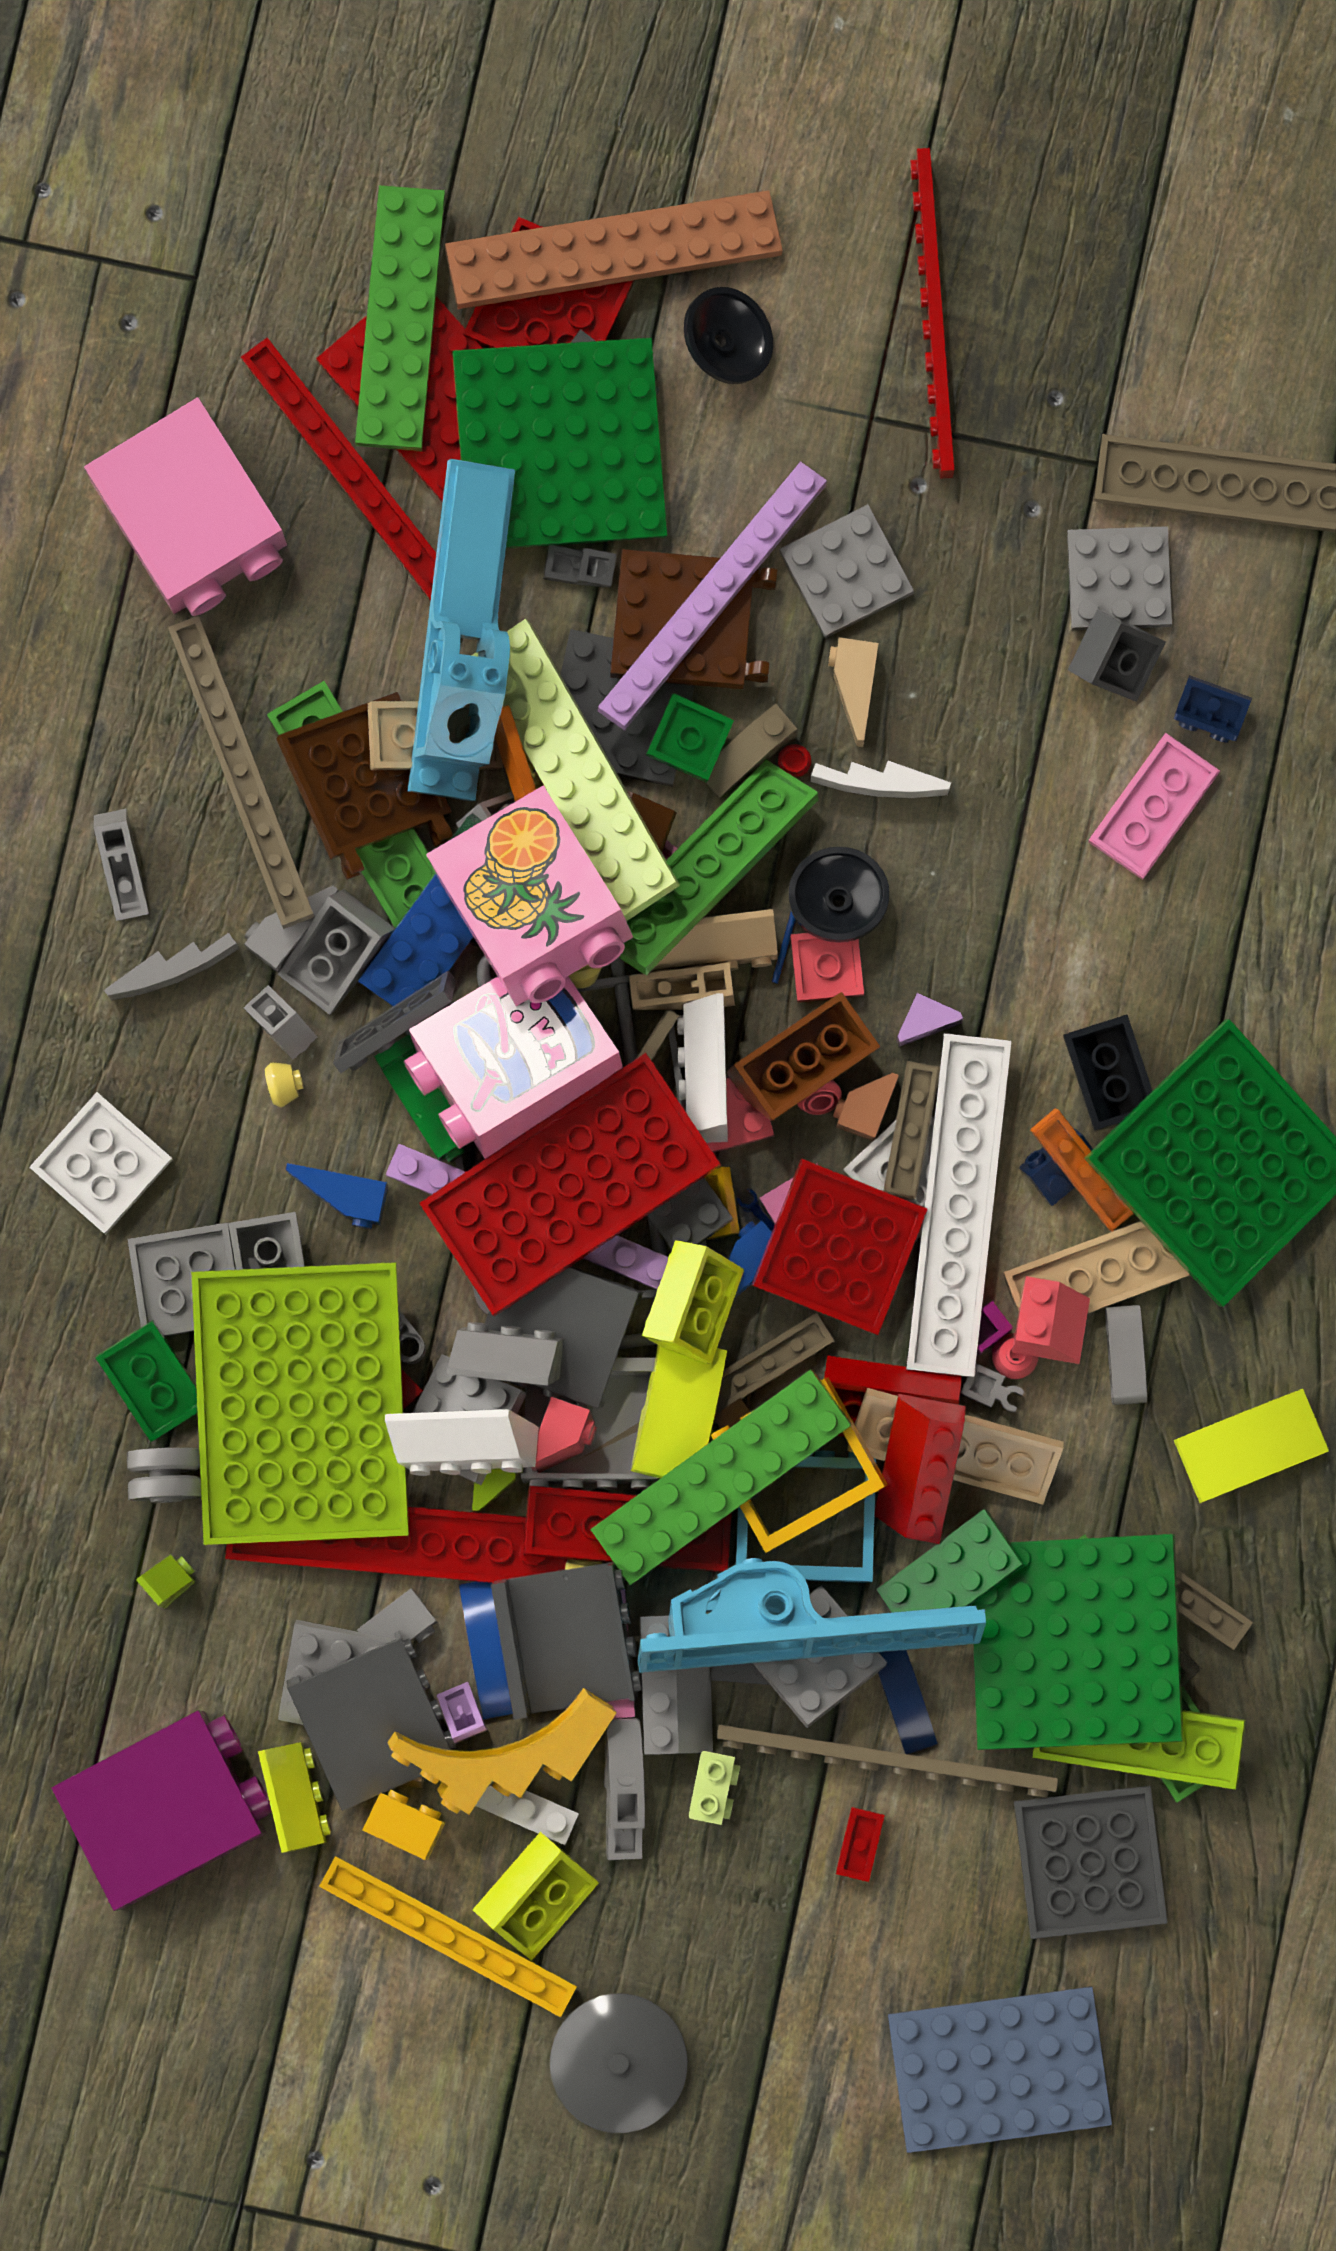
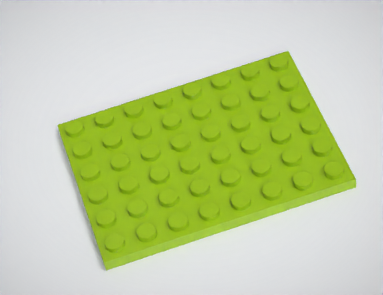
[191,1262,409,1545]

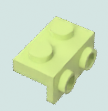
[689,1751,740,1825]

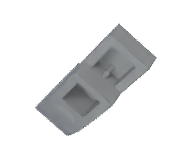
[604,1718,645,1860]

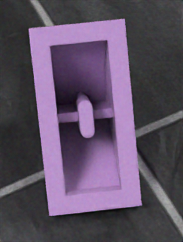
[897,993,963,1047]
[437,1682,488,1744]

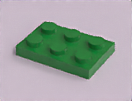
[95,1320,198,1442]

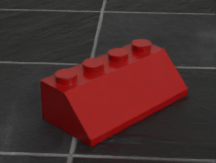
[824,1355,962,1437]
[874,1394,966,1544]

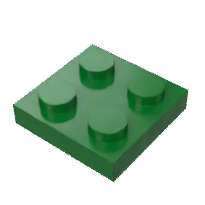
[645,693,734,783]

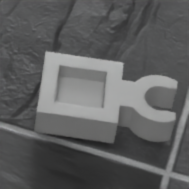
[960,1364,1024,1412]

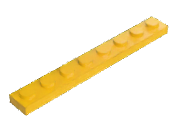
[319,1856,577,2017]

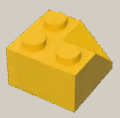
[363,1789,446,1860]

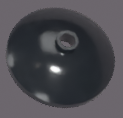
[684,287,773,384]
[789,847,890,942]

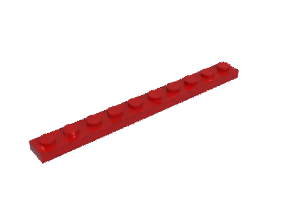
[910,148,954,479]
[241,337,436,601]

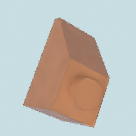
[833,1073,899,1141]

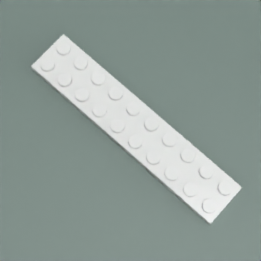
[907,1033,1011,1377]

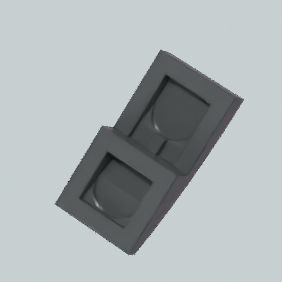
[543,545,616,587]

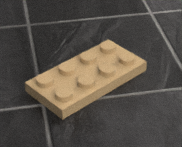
[367,701,503,770]

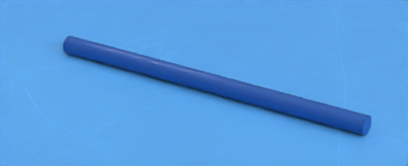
[772,911,796,984]

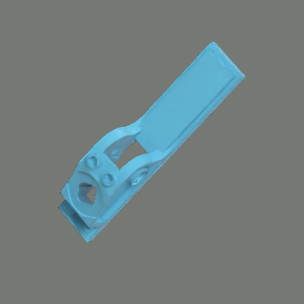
[408,459,515,801]
[638,1558,986,1673]

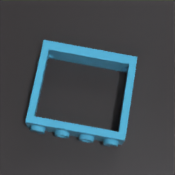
[736,1451,876,1583]

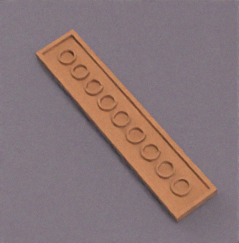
[445,190,783,309]

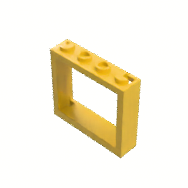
[706,1378,888,1553]

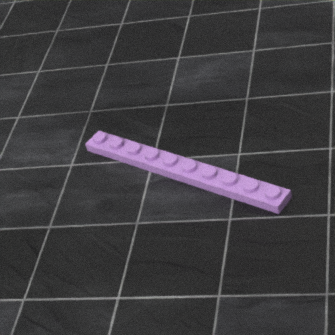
[598,461,827,731]
[385,1144,668,1290]

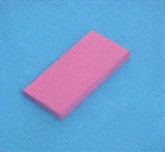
[1088,733,1220,880]

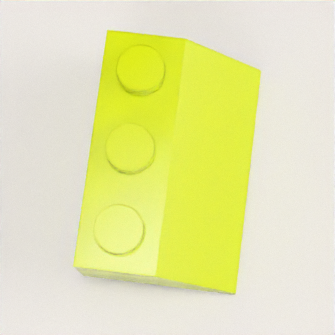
[642,1240,744,1364]
[258,1742,331,1853]
[473,1831,599,1961]

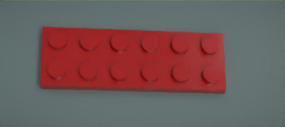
[523,1486,732,1573]

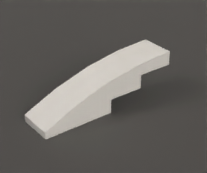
[811,761,951,798]

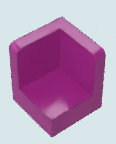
[977,1301,1013,1355]

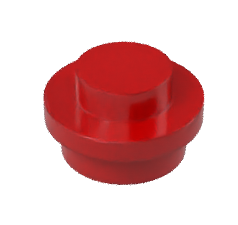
[778,744,811,778]

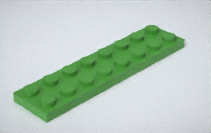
[355,185,445,451]
[267,681,435,928]
[619,760,819,976]
[590,1369,852,1585]

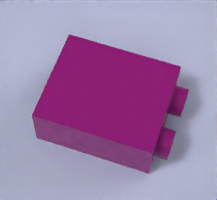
[51,1710,272,1911]

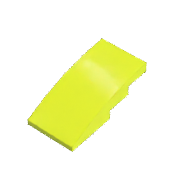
[631,1345,727,1478]
[1174,1389,1329,1503]

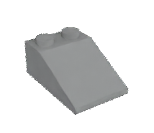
[278,889,395,1015]

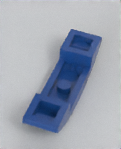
[459,1582,513,1719]

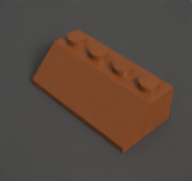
[726,992,880,1122]

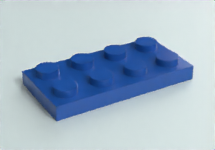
[358,873,473,1006]

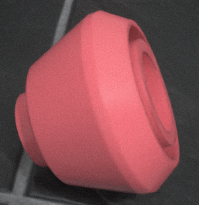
[797,1080,842,1115]
[992,1333,1038,1379]

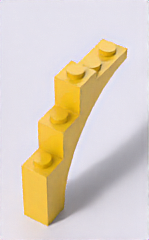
[387,1688,617,1815]

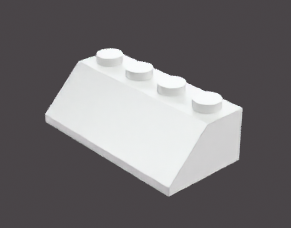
[677,993,728,1143]
[385,1409,539,1476]

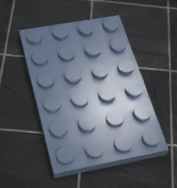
[888,1986,1112,2153]

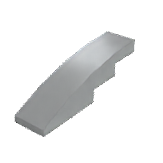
[104,933,239,1001]

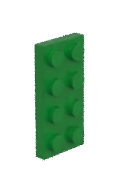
[876,1509,1025,1613]

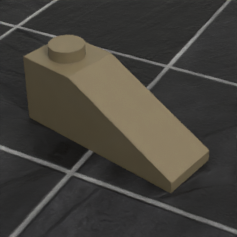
[706,704,797,799]

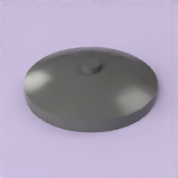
[550,1993,688,2133]

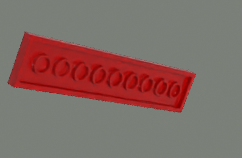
[225,1507,567,1583]

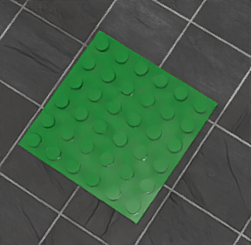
[452,338,667,548]
[1084,1019,1336,1307]
[972,1534,1184,1750]

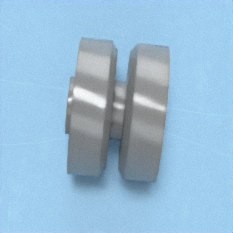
[127,1448,201,1503]

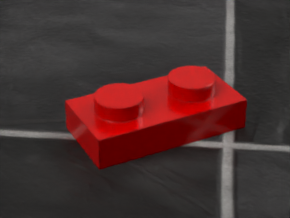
[835,1807,885,1882]

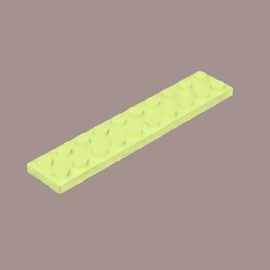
[472,619,680,921]

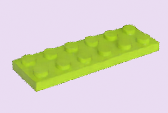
[1032,1710,1246,1790]

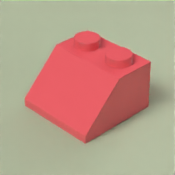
[1012,1276,1090,1364]
[531,1397,597,1473]

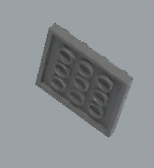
[560,629,695,787]
[1014,1786,1167,1939]

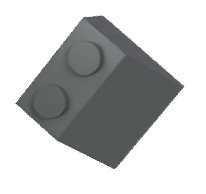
[1068,610,1166,702]

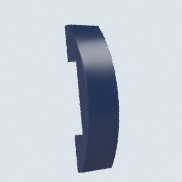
[878,1650,938,1754]

